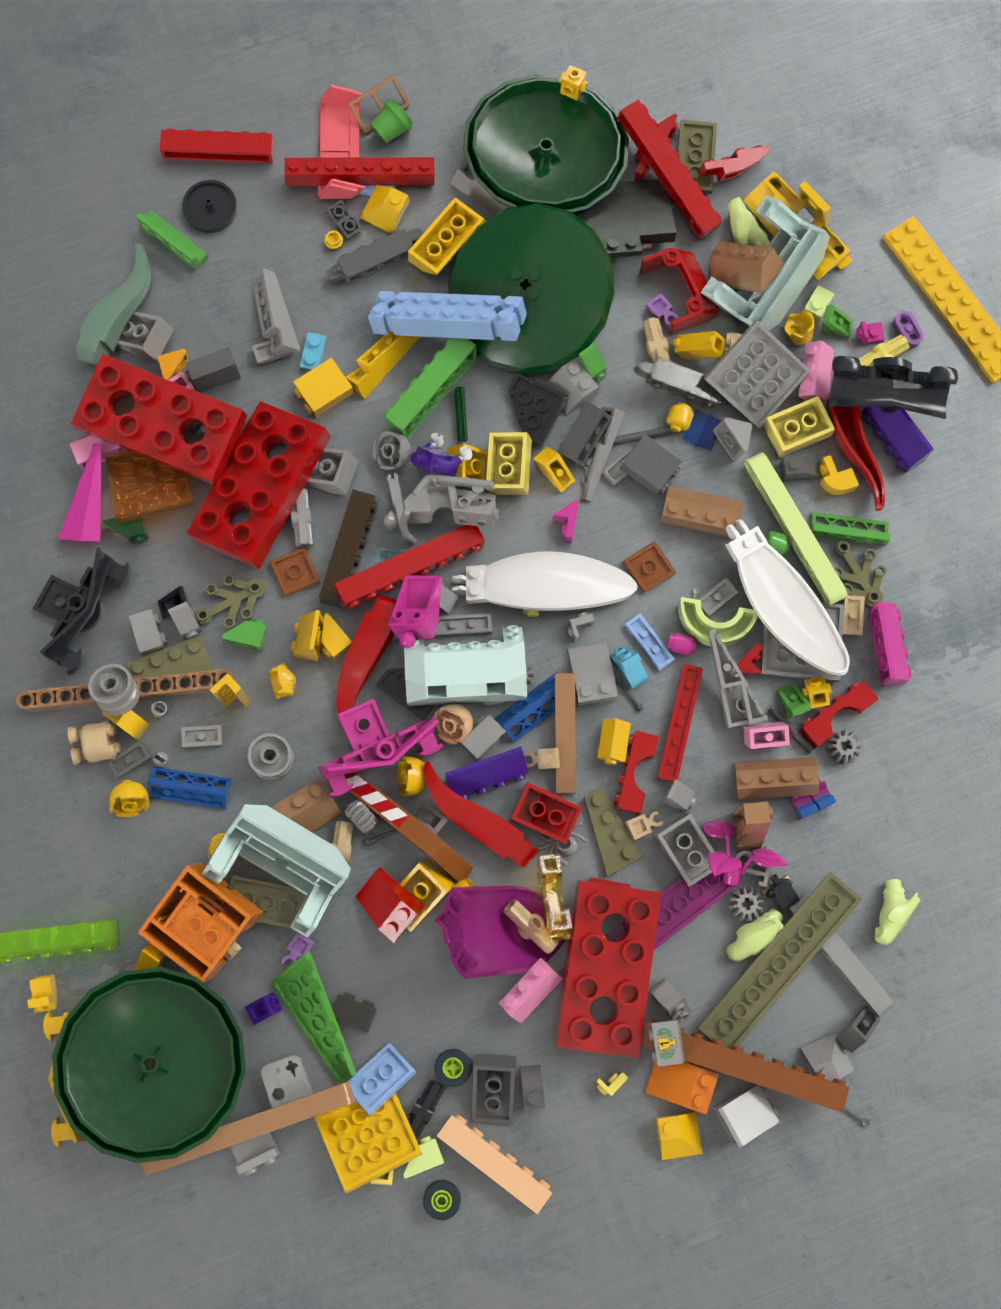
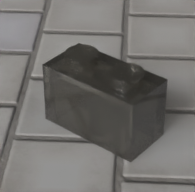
[332,992,378,1033]

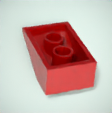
[509,782,583,844]
[356,867,425,943]

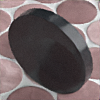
[182,180,237,233]

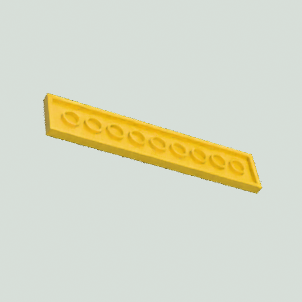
[882,216,1001,384]

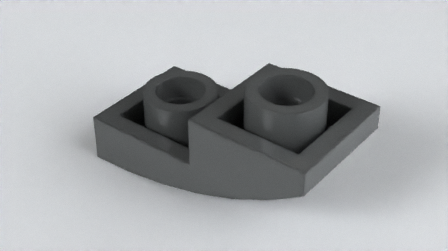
[326,199,363,239]

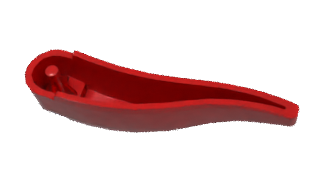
[827,392,885,511]
[336,595,397,730]
[423,761,539,868]

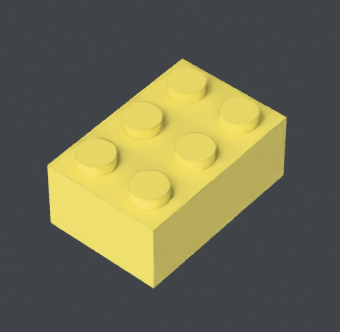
[763,396,835,459]
[486,432,532,495]

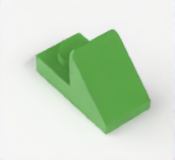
[821,304,853,338]
[776,683,811,718]

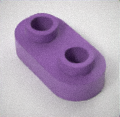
[894,311,923,347]

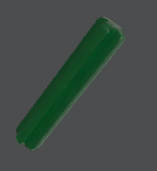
[454,387,468,442]

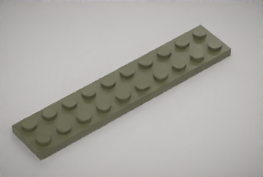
[698,872,862,1048]

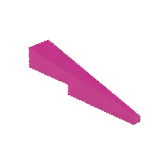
[58,443,101,542]

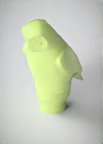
[728,197,771,248]
[875,879,921,945]
[726,908,784,963]

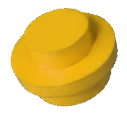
[324,231,343,249]

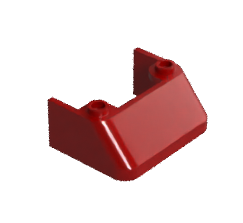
[639,248,719,336]

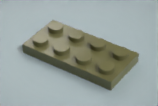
[678,120,717,194]
[229,875,306,929]

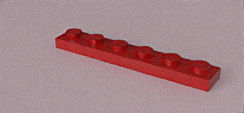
[657,664,703,782]

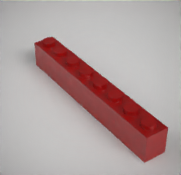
[617,99,722,240]
[284,157,435,186]
[334,525,485,610]

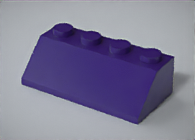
[862,407,934,473]
[445,746,529,799]

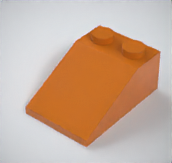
[644,1062,719,1114]

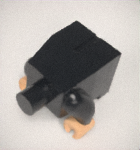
[762,874,800,911]

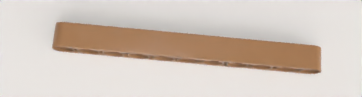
[16,669,236,712]
[139,1081,356,1177]

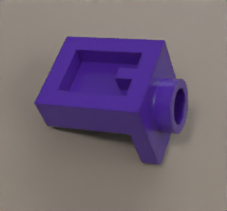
[245,992,282,1025]

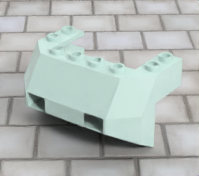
[701,195,830,331]
[404,625,527,706]
[201,804,351,938]

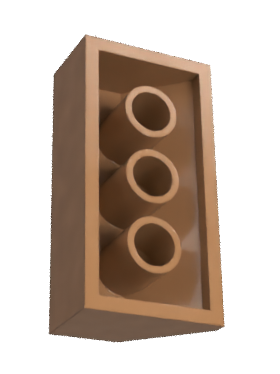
[708,241,784,293]
[660,485,743,537]
[735,757,819,800]
[271,778,342,833]

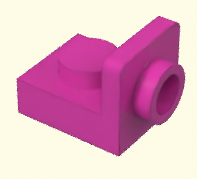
[856,321,885,345]

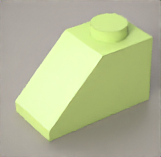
[804,285,834,325]
[404,1136,445,1179]

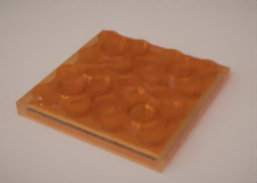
[105,452,194,523]

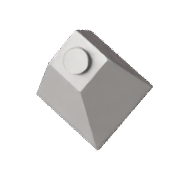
[800,1032,855,1081]

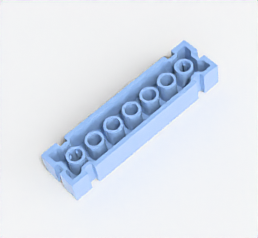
[368,291,527,341]

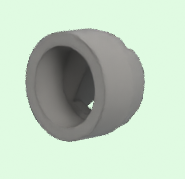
[151,701,167,718]
[152,751,169,768]

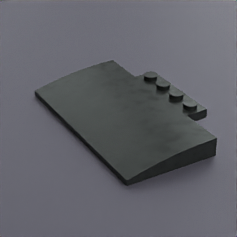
[573,179,676,258]

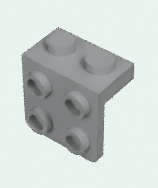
[230,1132,280,1176]

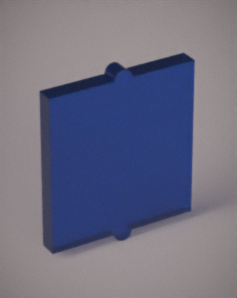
[682,409,722,451]

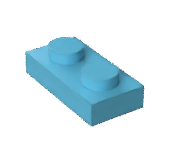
[299,332,327,371]

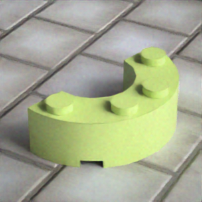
[678,597,758,646]

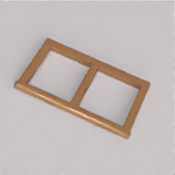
[347,74,410,134]

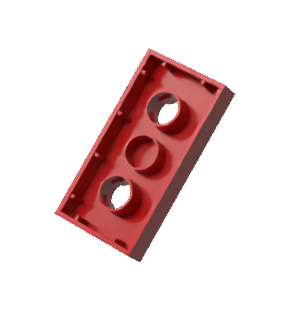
[71,354,248,486]
[186,401,331,570]
[554,880,661,1058]

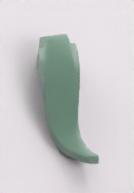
[76,243,151,365]

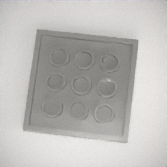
[704,320,811,429]
[761,602,844,682]

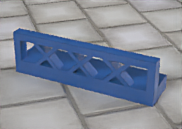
[495,672,558,743]
[147,767,232,809]

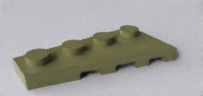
[126,635,214,679]
[584,787,642,877]

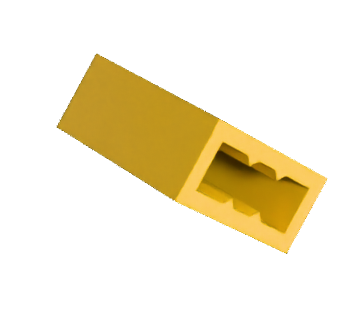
[293,358,354,418]

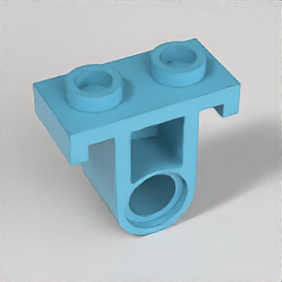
[610,646,649,690]

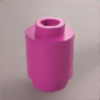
[667,632,697,656]

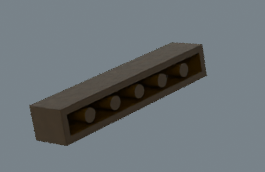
[319,489,378,609]

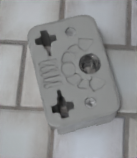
[261,1055,313,1108]

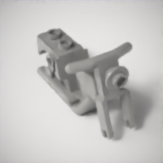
[384,473,499,545]

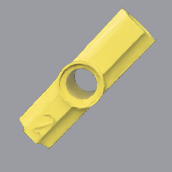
[859,335,910,366]

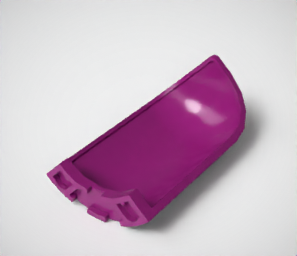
[442,885,572,979]

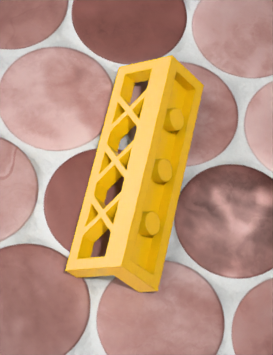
[210,674,252,709]

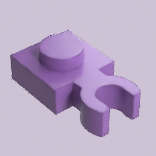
[646,293,679,328]
[282,932,315,965]

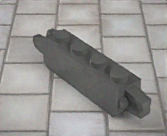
[326,228,423,284]

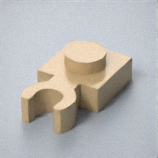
[525,748,560,769]
[625,811,663,840]

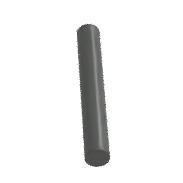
[614,426,671,444]
[768,705,815,754]

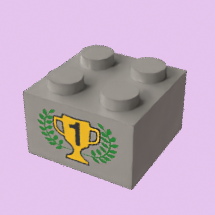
[649,1019,685,1066]

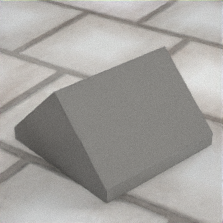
[713,417,752,462]

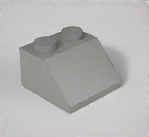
[545,358,599,416]

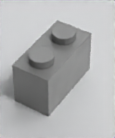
[129,609,167,656]
[461,715,506,762]

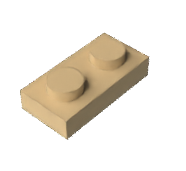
[843,595,865,636]

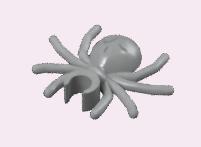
[536,822,587,866]

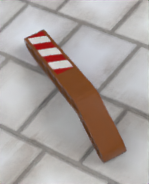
[344,771,474,882]

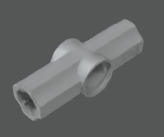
[291,488,313,548]

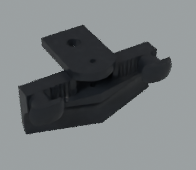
[829,356,958,419]
[32,547,132,675]

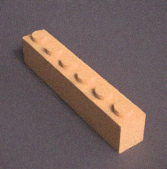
[437,1114,552,1214]

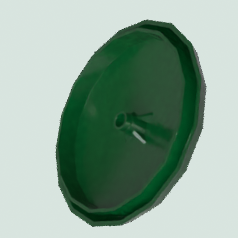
[463,74,629,213]
[448,203,615,375]
[52,967,246,1163]

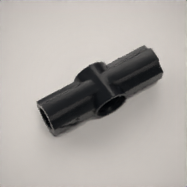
[408,1079,445,1140]

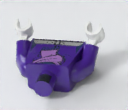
[410,433,472,476]

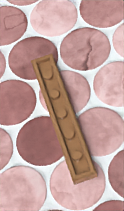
[555,673,576,793]

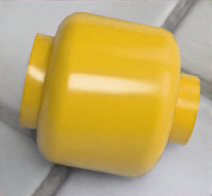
[666,403,694,433]

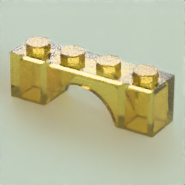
[536,854,573,941]

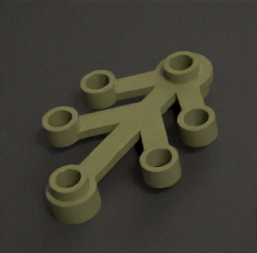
[834,541,887,607]
[196,574,266,630]

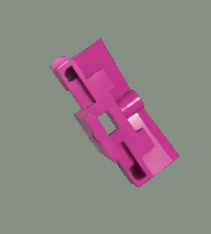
[318,699,443,797]

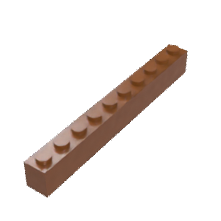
[641,1019,849,1113]

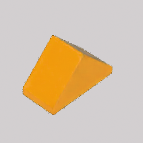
[157,349,190,380]

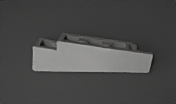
[451,162,509,214]
[254,268,300,356]

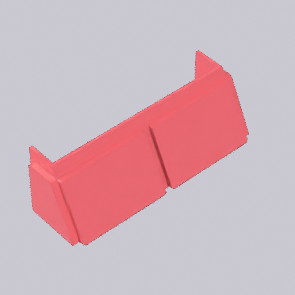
[318,84,365,199]

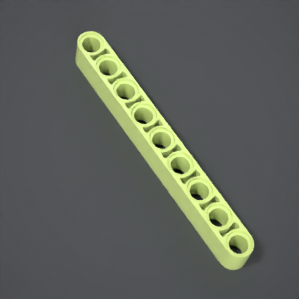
[744,452,847,606]

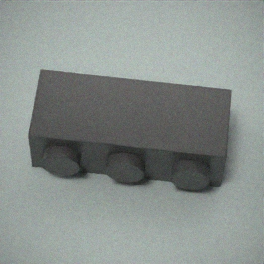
[557,402,612,467]

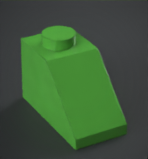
[578,343,607,383]
[222,619,268,651]

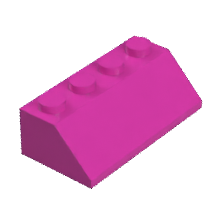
[869,602,911,687]

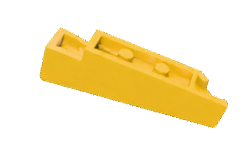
[346,332,421,399]

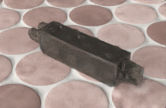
[634,358,732,409]

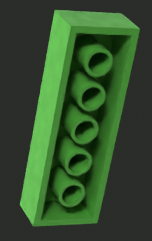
[385,338,476,439]

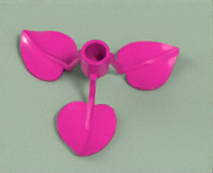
[702,820,788,885]

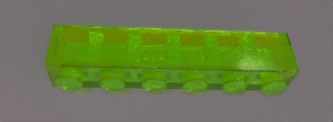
[0,920,120,963]

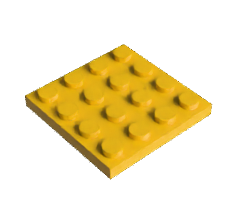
[314,1093,423,1193]

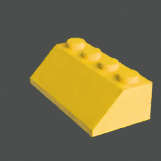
[408,197,484,275]

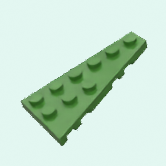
[270,951,356,1084]

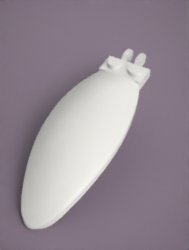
[725,519,850,676]
[451,551,638,611]

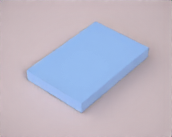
[348,1042,417,1116]

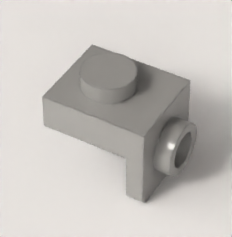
[567,612,595,642]

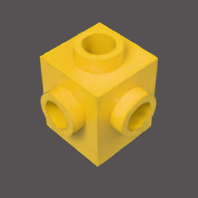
[559,65,588,100]
[802,676,832,709]

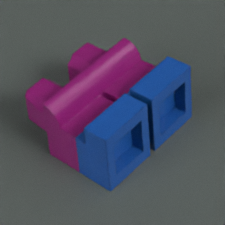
[789,779,836,820]

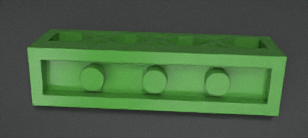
[136,210,208,270]
[810,512,891,546]

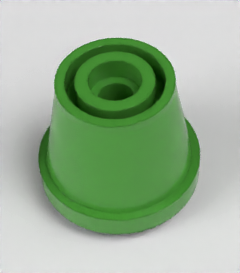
[370,99,413,144]

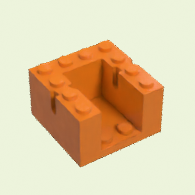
[137,862,264,983]

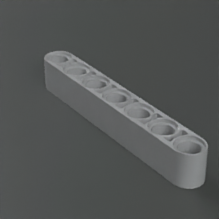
[787,895,894,1018]

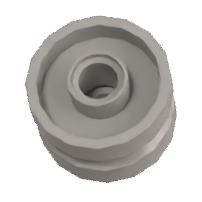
[88,664,140,716]
[247,733,295,781]

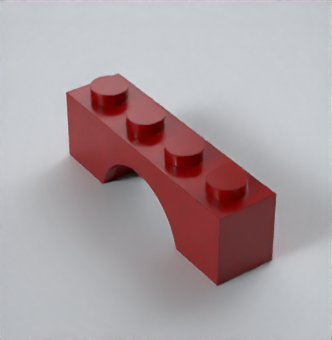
[800,681,879,749]
[614,730,659,815]

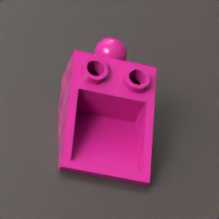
[388,575,442,648]

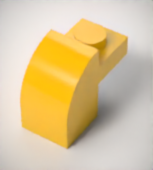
[819,455,859,496]
[102,710,150,741]
[27,974,57,1013]

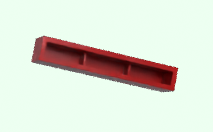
[159,128,274,163]

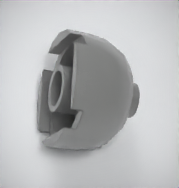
[372,431,411,470]

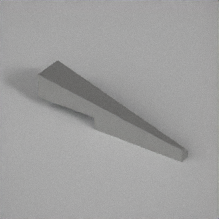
[581,403,625,501]
[708,629,768,728]

